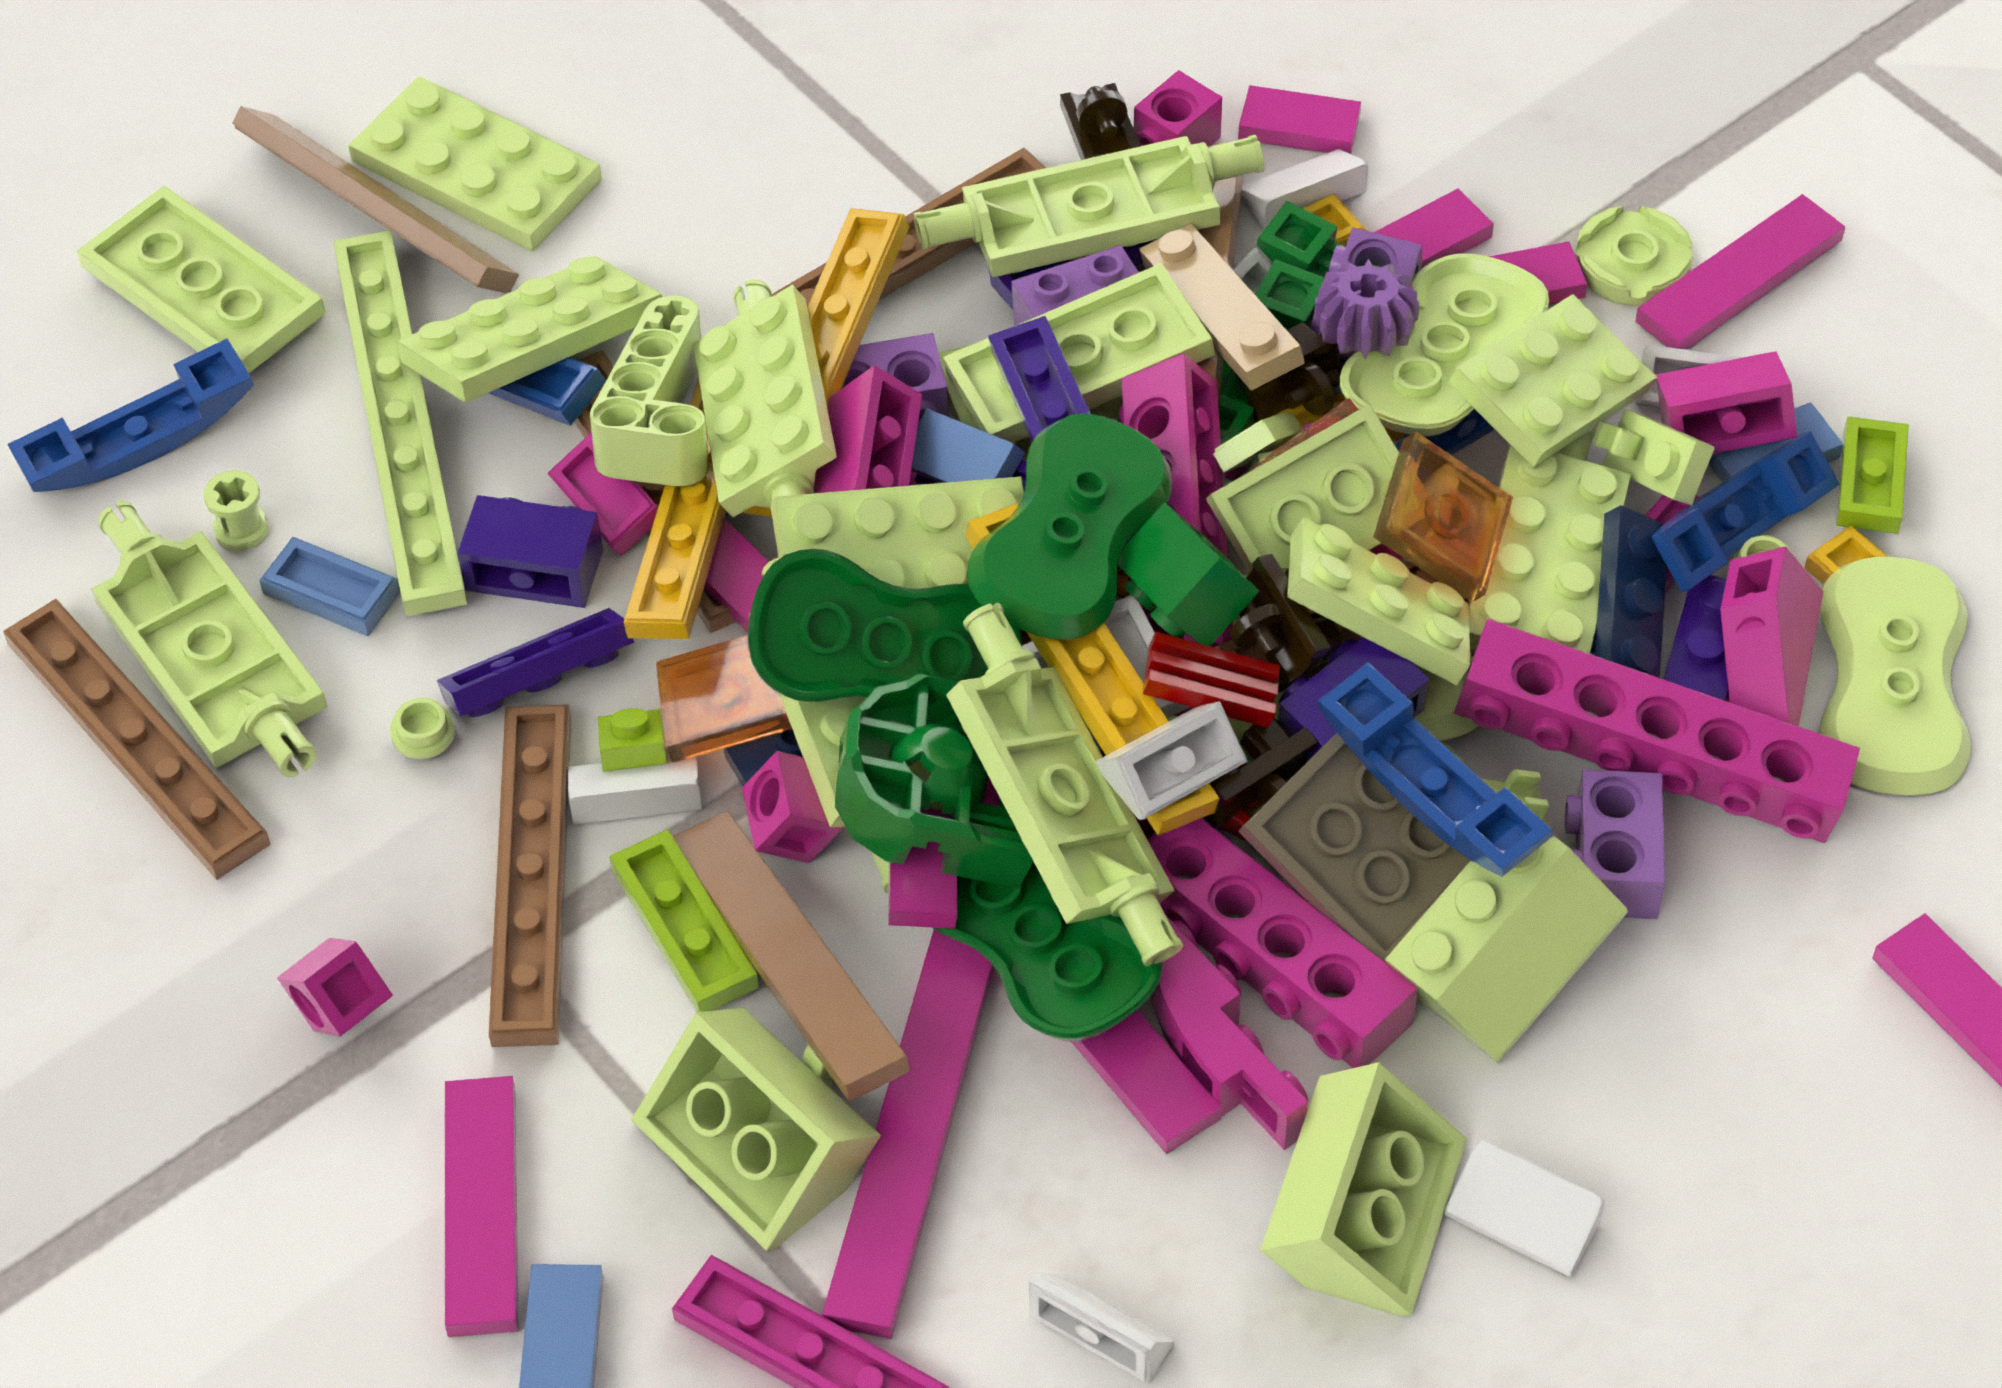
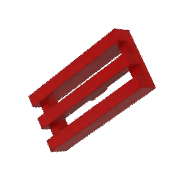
[1143,631,1280,728]

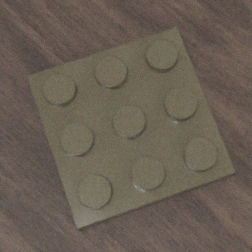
[1238,733,1470,964]

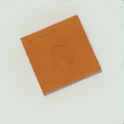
[1373,431,1513,603]
[656,635,792,763]

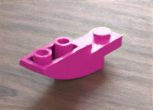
[1151,916,1308,1150]

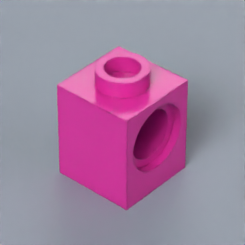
[1133,70,1222,147]
[742,751,844,863]
[277,938,393,1037]

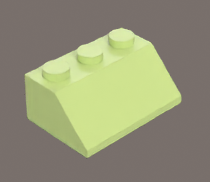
[1385,836,1628,1064]
[631,1008,881,1251]
[1260,1062,1467,1316]

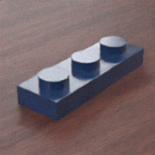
[1595,505,1667,678]

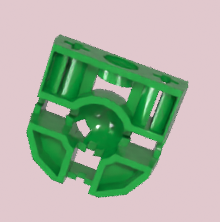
[835,673,1033,888]

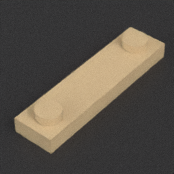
[1139,223,1305,391]

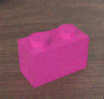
[1656,351,1797,454]

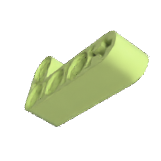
[590,296,709,486]

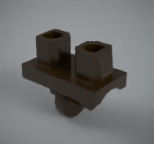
[1060,83,1140,160]
[1235,322,1342,422]
[1230,554,1343,688]
[1205,718,1318,829]

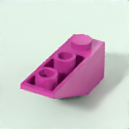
[1720,546,1824,726]

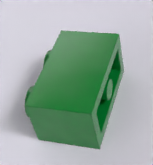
[1118,502,1260,646]

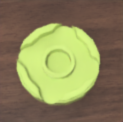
[1575,206,1693,306]

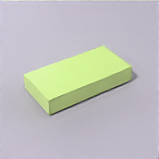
[1213,412,1303,472]

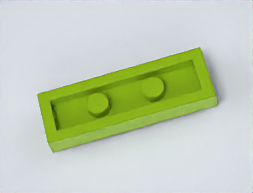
[609,829,759,1012]

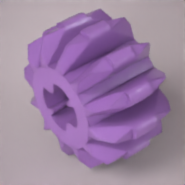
[1314,258,1419,359]

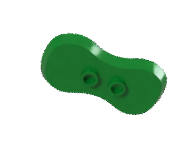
[967,413,1173,640]
[748,549,1022,727]
[933,861,1163,1042]

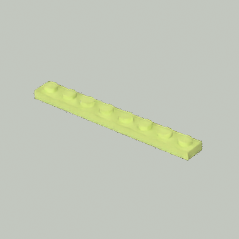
[333,230,468,617]

